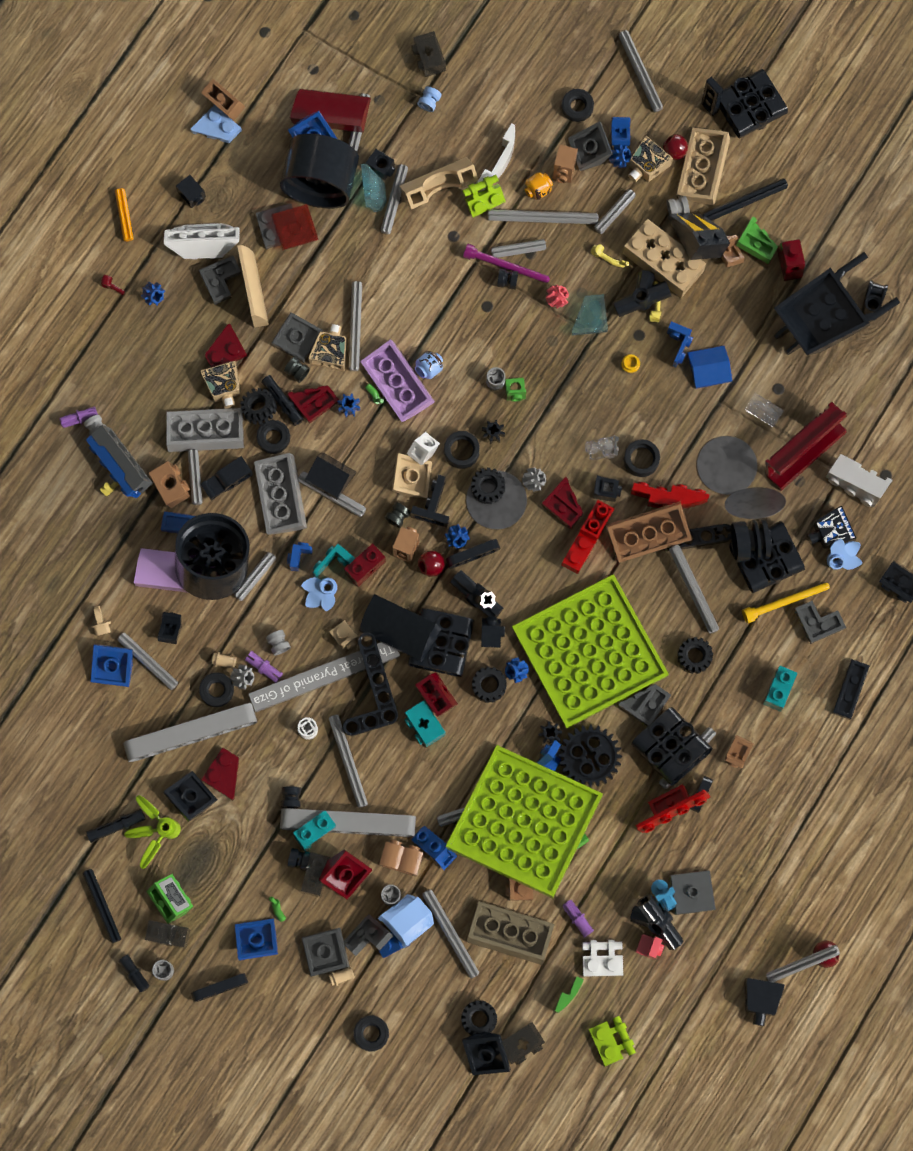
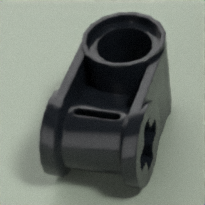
[862,280,888,315]

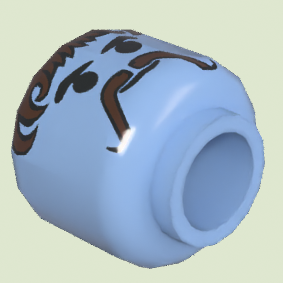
[415,351,443,379]

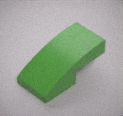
[554,977,584,1013]

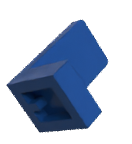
[667,321,693,368]
[411,826,457,870]

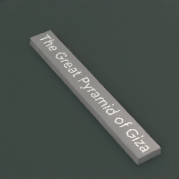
[249,642,400,712]

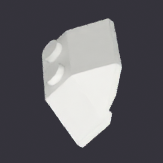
[164,223,240,259]

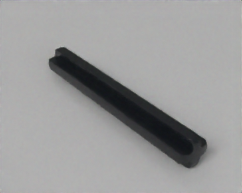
[83,869,121,943]

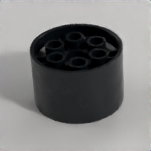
[280,134,359,209]
[175,513,250,600]

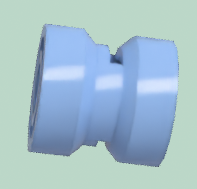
[417,86,441,112]

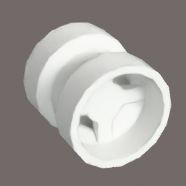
[298,718,318,740]

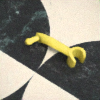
[591,244,629,268]
[649,281,661,322]
[100,481,119,496]

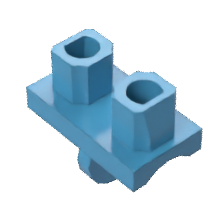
[651,880,677,911]

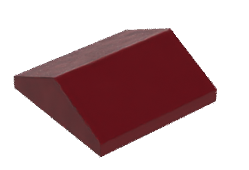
[319,849,372,900]

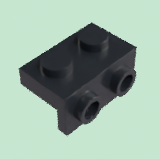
[879,560,913,603]

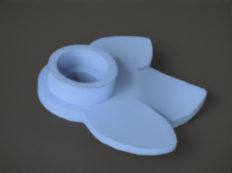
[826,539,862,570]
[301,577,337,611]

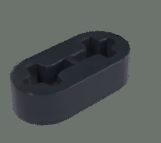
[690,776,713,813]

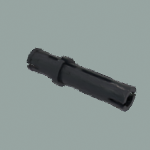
[261,375,304,426]
[86,809,146,843]

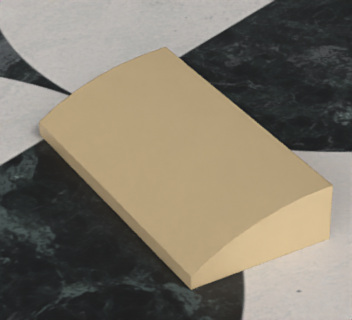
[677,128,730,206]
[237,245,269,328]

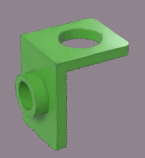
[505,378,526,402]

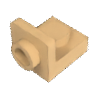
[329,620,359,651]

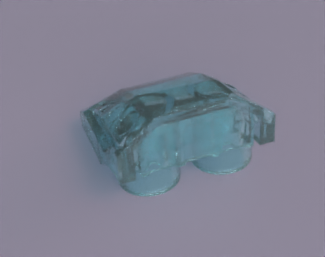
[361,164,387,212]

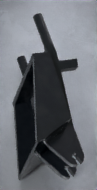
[774,252,900,355]

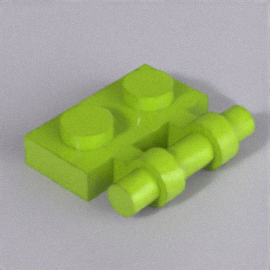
[462,174,506,217]
[589,1016,636,1066]

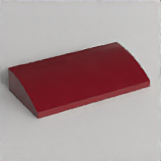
[290,89,371,133]

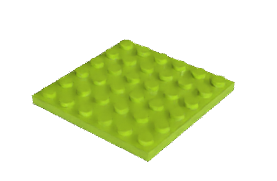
[512,574,669,729]
[446,745,603,898]

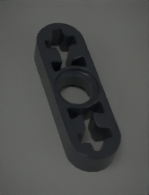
[446,539,501,569]
[191,973,248,1003]

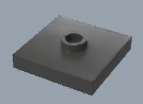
[271,312,323,363]
[670,870,716,915]
[302,928,350,977]

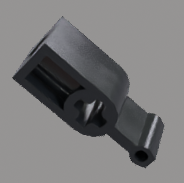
[201,456,253,500]

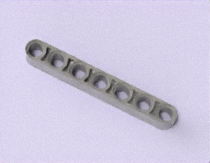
[123,703,257,762]
[280,808,416,837]

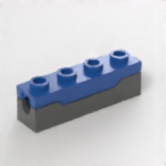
[86,425,153,498]

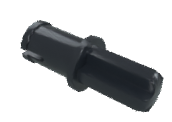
[118,954,149,992]

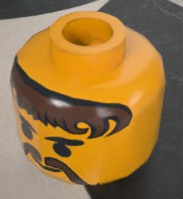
[524,172,553,200]

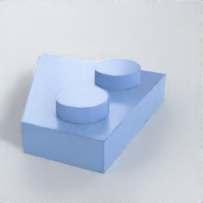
[190,105,242,143]

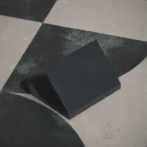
[305,453,356,500]

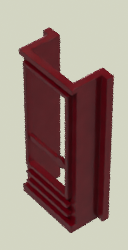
[765,402,847,491]

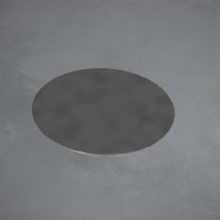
[697,436,757,495]
[466,471,527,529]
[724,487,786,519]

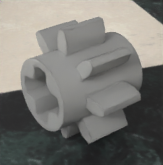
[522,467,546,492]
[230,664,254,689]

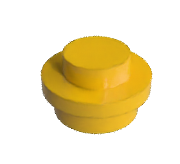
[621,354,640,373]

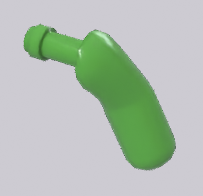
[365,384,384,404]
[269,897,286,922]

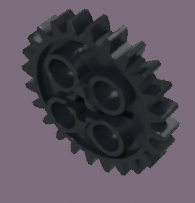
[559,724,622,788]

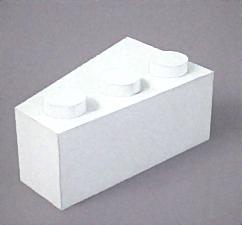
[826,454,892,508]

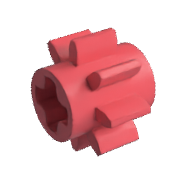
[546,284,569,309]

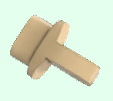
[91,606,111,636]

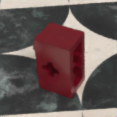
[344,543,386,587]
[416,672,458,717]

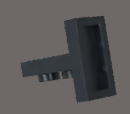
[411,475,450,528]

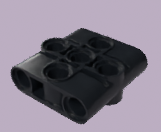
[719,69,788,139]
[729,521,805,593]
[408,608,474,677]
[631,707,712,786]

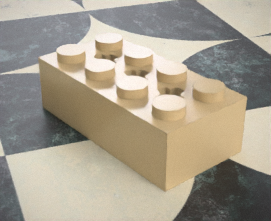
[623,219,706,298]

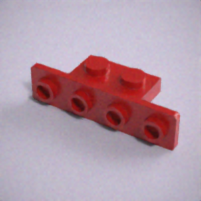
[635,784,710,833]

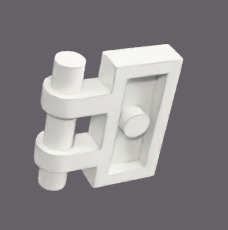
[582,940,623,977]

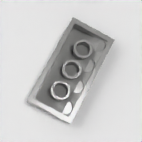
[167,408,244,452]
[254,453,307,535]

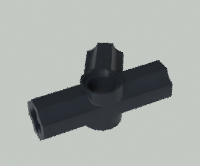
[613,270,671,317]
[450,570,504,618]
[630,894,684,950]

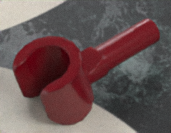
[101,275,125,295]

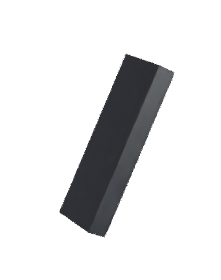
[701,76,723,116]
[832,659,870,720]

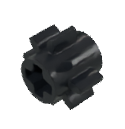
[482,420,505,444]
[538,721,562,744]

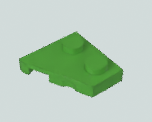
[736,217,778,264]

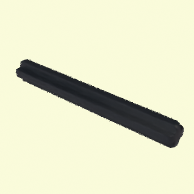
[703,178,788,221]

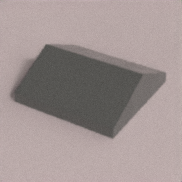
[568,121,613,171]

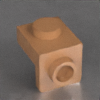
[721,235,745,267]
[725,735,754,768]

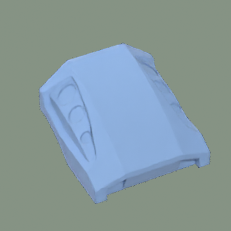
[378,894,434,948]

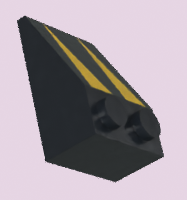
[668,212,730,260]

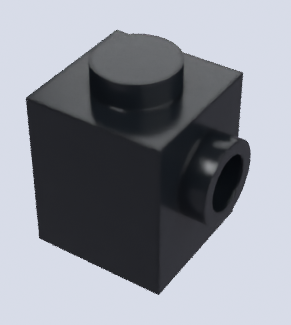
[481,616,505,648]

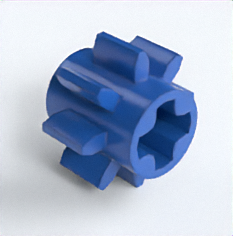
[609,145,632,168]
[141,282,165,305]
[337,393,361,418]
[445,524,470,549]
[505,658,529,683]

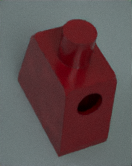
[777,239,805,281]

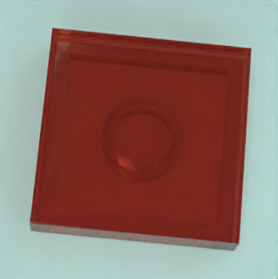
[271,204,319,251]

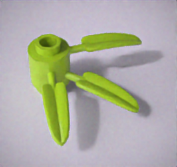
[124,795,181,869]

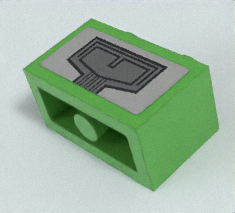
[146,874,193,924]

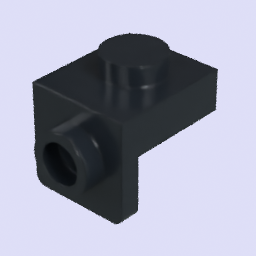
[157,612,182,644]

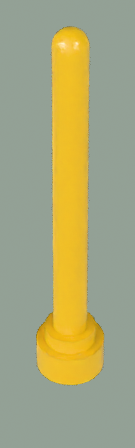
[742,583,830,624]

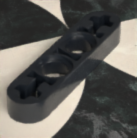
[663,524,731,551]

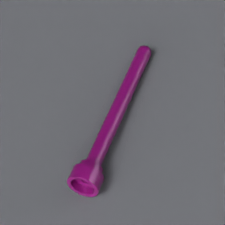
[463,244,550,283]

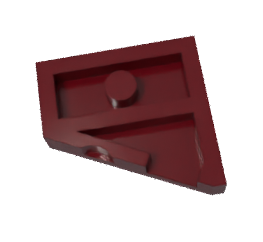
[205,324,247,368]
[287,385,339,424]
[542,477,583,529]
[201,748,239,801]

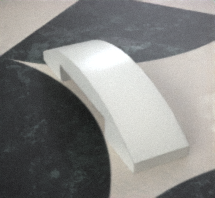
[477,123,515,192]

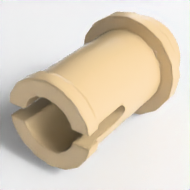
[212,652,237,669]
[328,966,355,986]

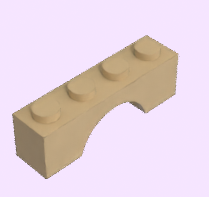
[400,157,479,209]

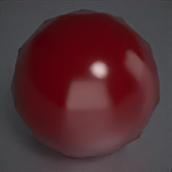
[663,134,688,160]
[418,550,445,577]
[813,940,839,968]

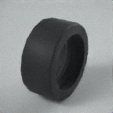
[444,431,480,469]
[623,439,660,477]

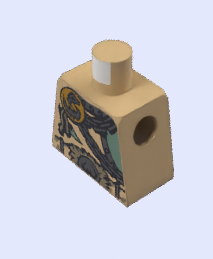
[628,136,673,183]
[309,324,346,371]
[201,361,240,409]

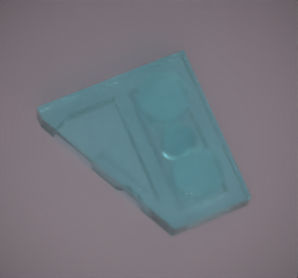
[572,294,608,336]

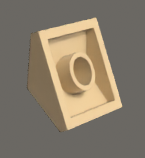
[392,453,432,499]

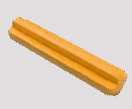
[115,188,134,242]

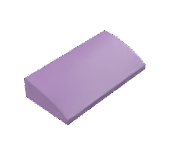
[360,339,435,422]
[134,548,216,592]

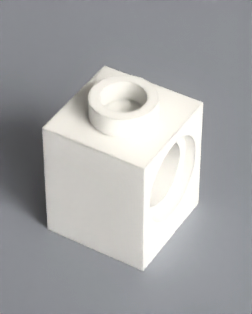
[407,432,440,465]

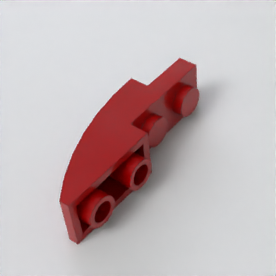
[631,482,710,509]
[561,500,615,574]

